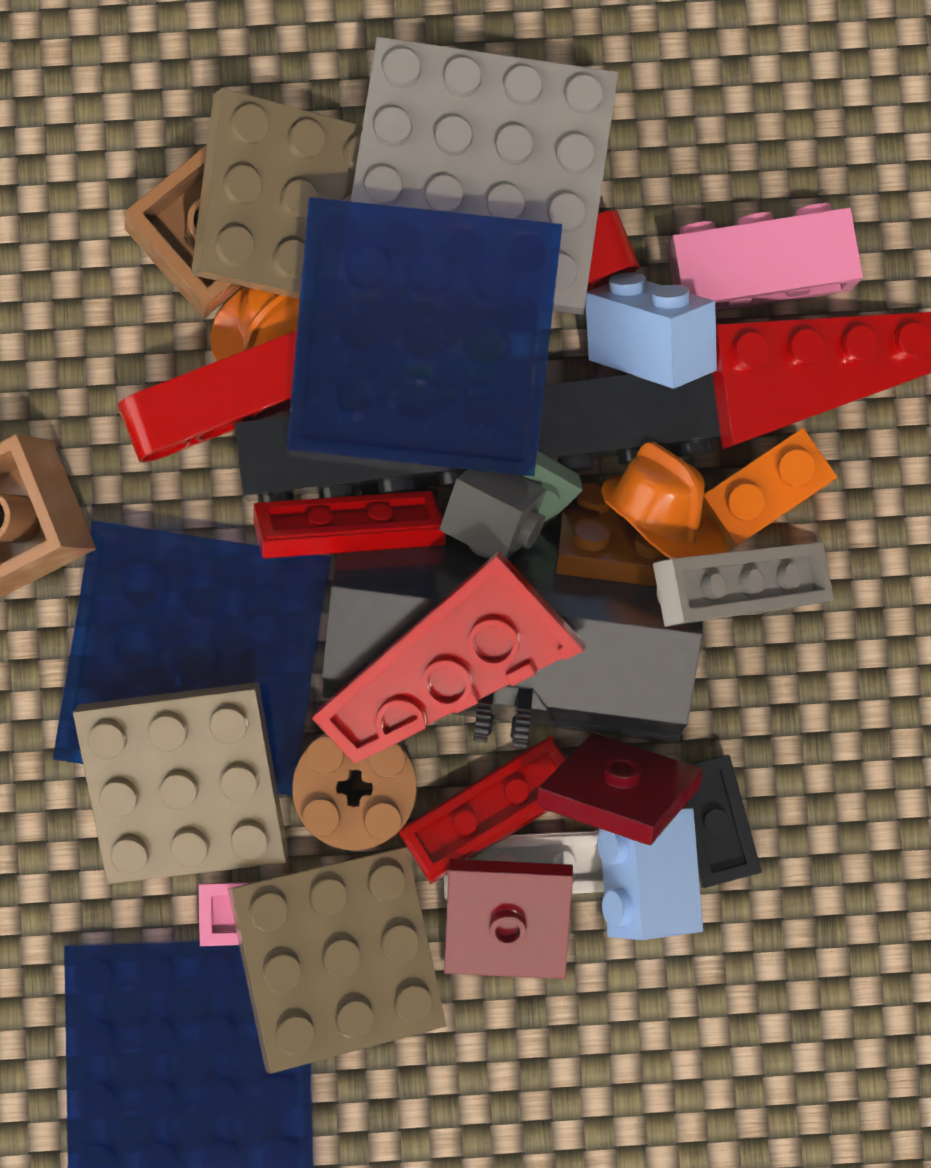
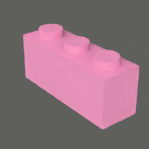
[667,203,863,312]

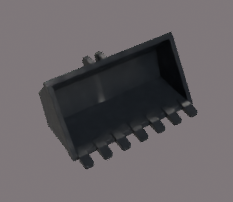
[322,486,703,748]

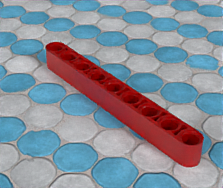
[117,210,640,463]

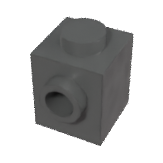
[439,457,547,559]

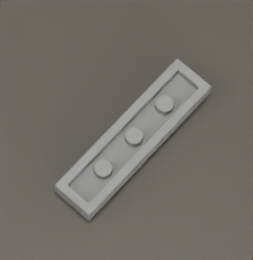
[653,542,834,627]

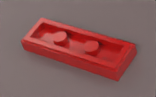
[253,491,446,558]
[398,735,567,885]

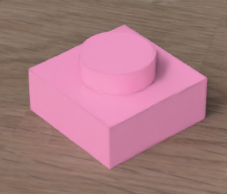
[199,881,256,946]

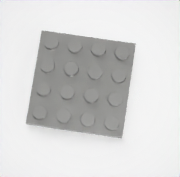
[339,37,618,315]

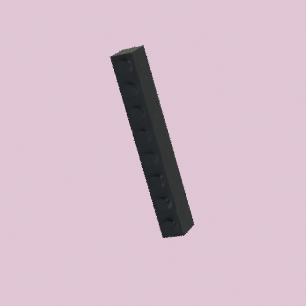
[234,373,721,502]

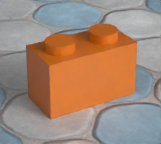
[702,428,838,552]

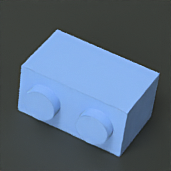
[585,272,717,389]
[597,808,703,940]

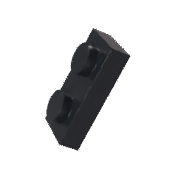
[683,754,762,889]

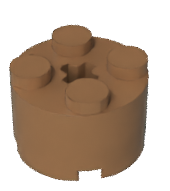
[293,734,418,850]

